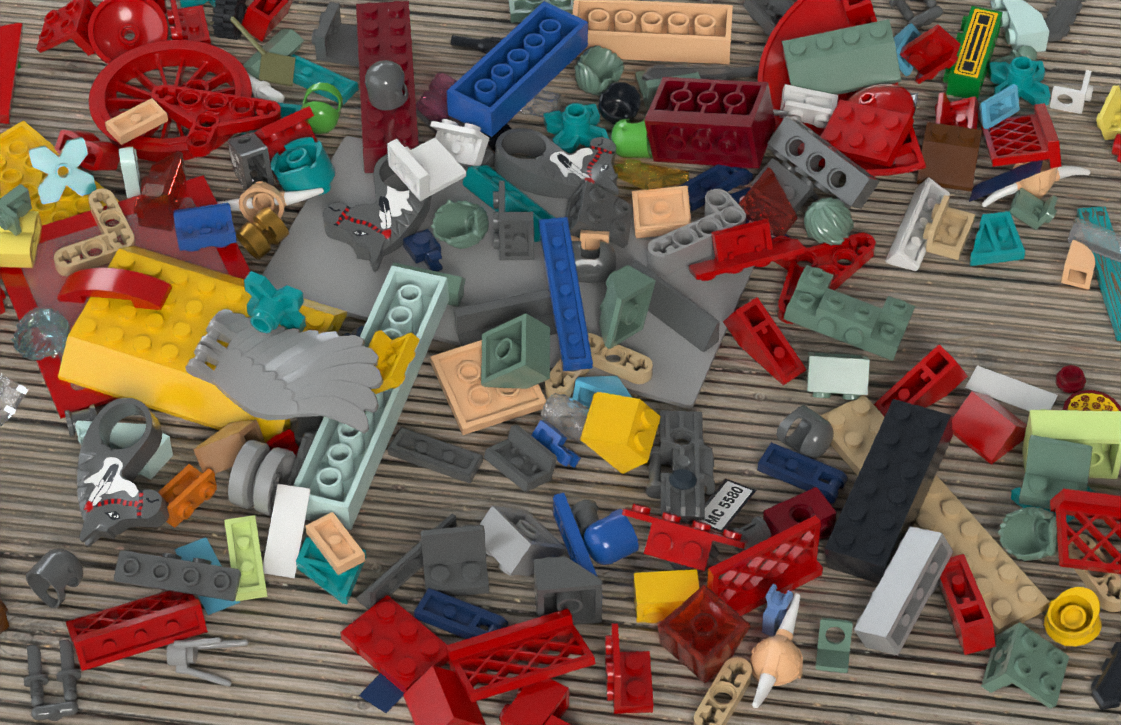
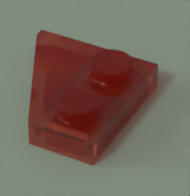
[739,167,798,237]

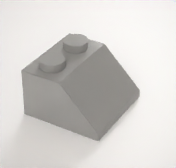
[479,506,566,576]

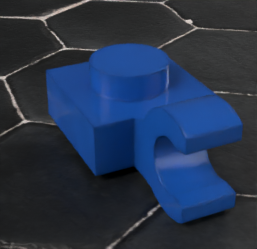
[531,420,581,468]

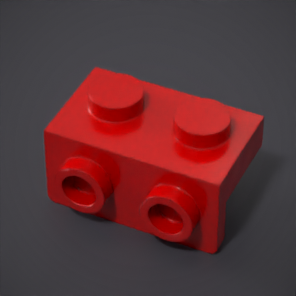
[166,0,211,45]
[934,92,979,129]

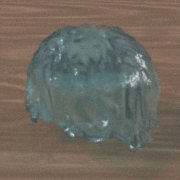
[11,307,70,360]

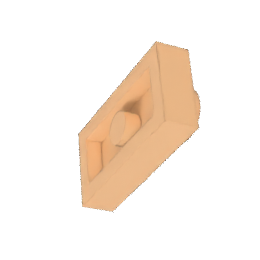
[105,98,168,145]
[306,512,365,575]

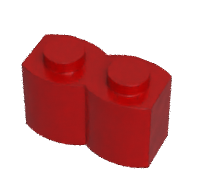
[54,130,120,171]

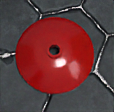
[88,0,169,64]
[846,84,915,118]

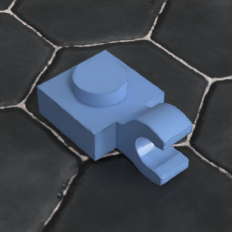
[762,584,793,636]

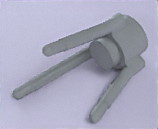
[167,637,249,687]

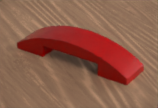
[57,268,172,310]

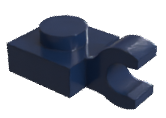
[403,229,443,271]

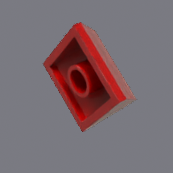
[952,391,1027,465]
[403,666,486,725]

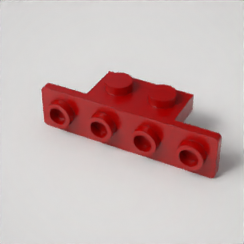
[689,219,805,281]
[622,503,748,571]

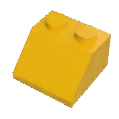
[580,392,661,474]

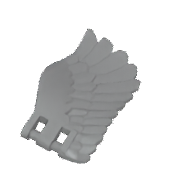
[185,309,383,434]

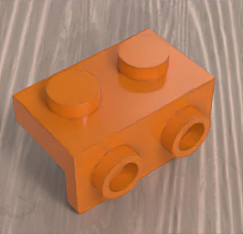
[158,464,217,528]

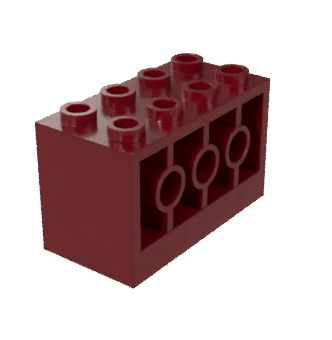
[644,77,776,169]

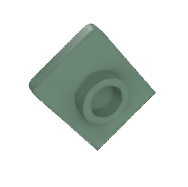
[815,618,853,673]

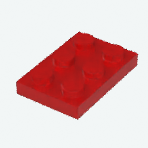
[821,100,914,167]
[340,595,449,693]

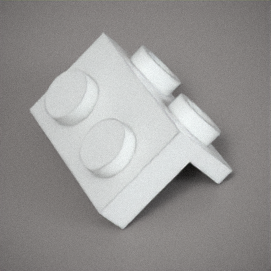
[779,84,838,128]
[430,119,489,167]

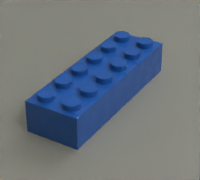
[447,1,588,137]

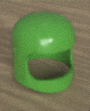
[301,82,343,134]
[611,119,652,158]

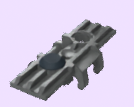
[646,410,715,520]

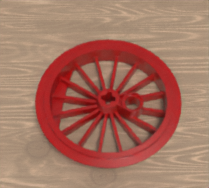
[88,40,252,162]

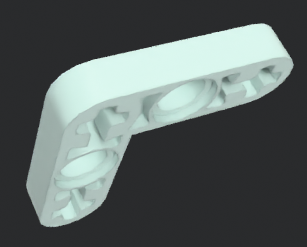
[119,147,142,199]

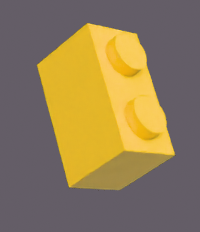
[633,569,701,623]

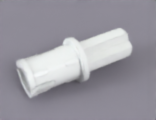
[248,73,285,103]

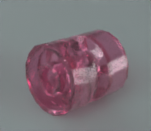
[416,73,457,122]

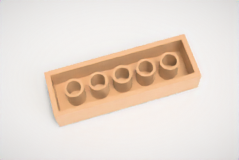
[572,0,733,65]

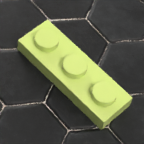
[224,515,267,602]

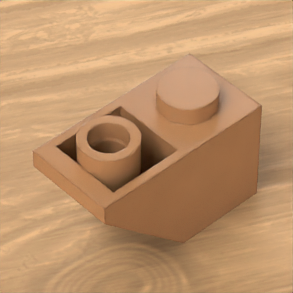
[193,419,266,474]

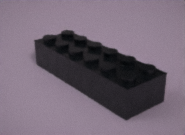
[825,399,953,584]

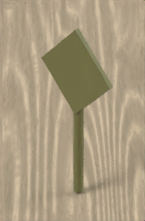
[230,17,295,87]

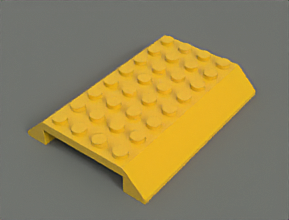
[58,246,347,442]

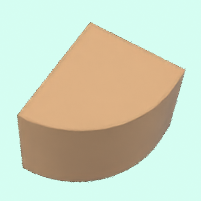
[1061,240,1095,290]

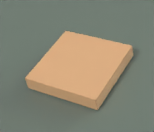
[632,186,691,238]

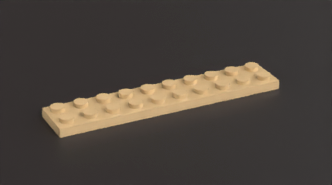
[821,395,1050,635]

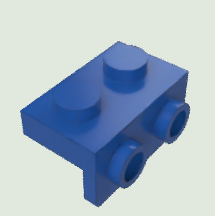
[173,203,237,252]

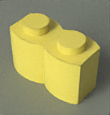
[0,211,42,268]

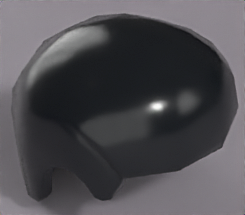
[598,82,641,125]

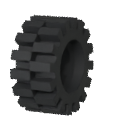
[212,0,247,40]

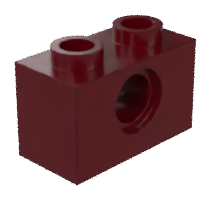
[763,487,837,552]

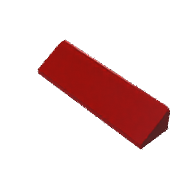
[0,23,23,124]

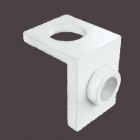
[1050,70,1094,114]

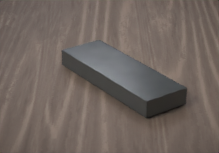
[388,427,483,484]

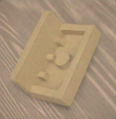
[923,195,976,261]

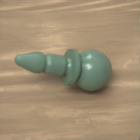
[987,45,1037,68]

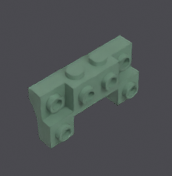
[783,265,915,361]

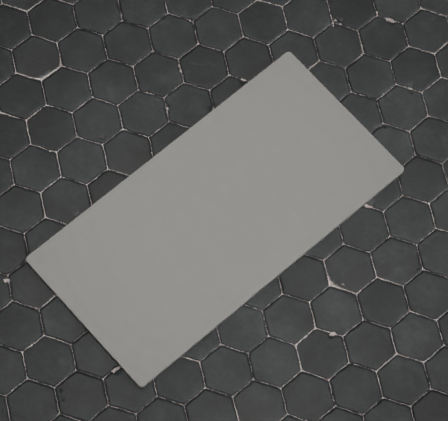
[262,136,755,409]

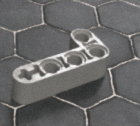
[647,189,746,276]

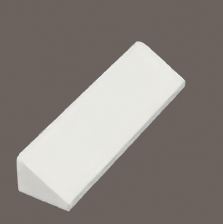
[885,177,950,271]

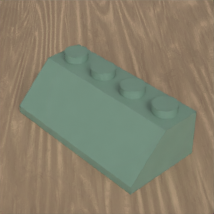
[782,19,901,95]

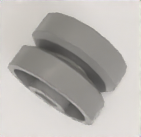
[228,440,296,516]

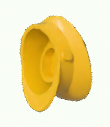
[1044,587,1102,647]

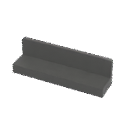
[454,289,557,346]

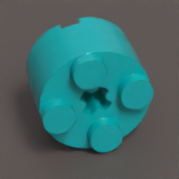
[271,137,336,195]

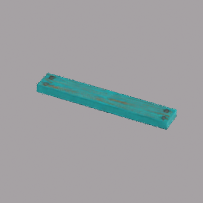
[1076,206,1121,341]

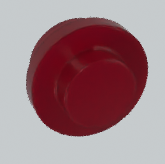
[1055,365,1086,393]

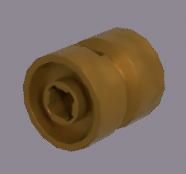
[235,207,289,260]

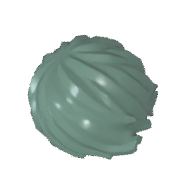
[574,45,625,96]
[804,197,854,245]
[431,199,489,249]
[998,507,1058,561]

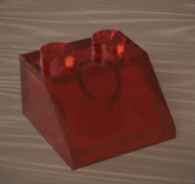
[133,151,187,232]
[658,585,750,683]

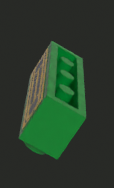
[943,6,1003,100]

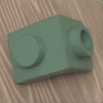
[1009,188,1058,230]

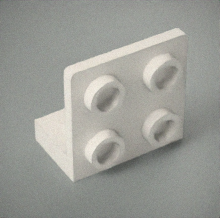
[387,138,466,201]

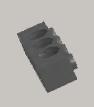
[767,116,880,209]

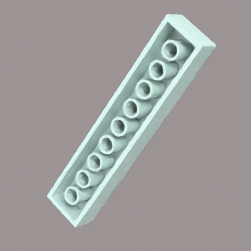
[293,266,449,530]

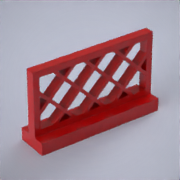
[980,103,1062,168]
[1050,488,1121,574]
[701,515,823,628]
[66,591,208,671]
[446,608,596,703]

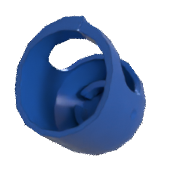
[584,509,639,565]

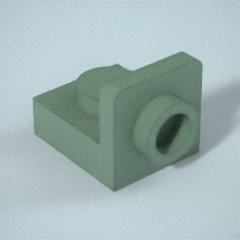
[0,184,32,236]

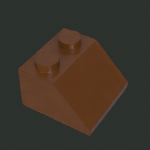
[917,122,982,192]

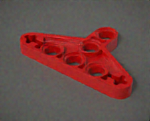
[151,85,282,157]
[772,233,876,324]

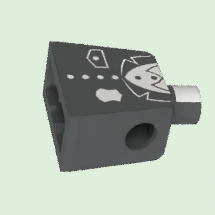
[228,133,275,191]

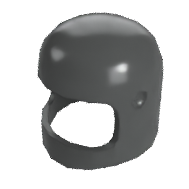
[365,60,408,110]
[572,241,616,283]
[776,405,834,459]
[26,549,83,609]

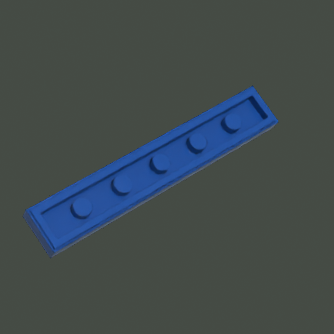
[538,217,593,371]

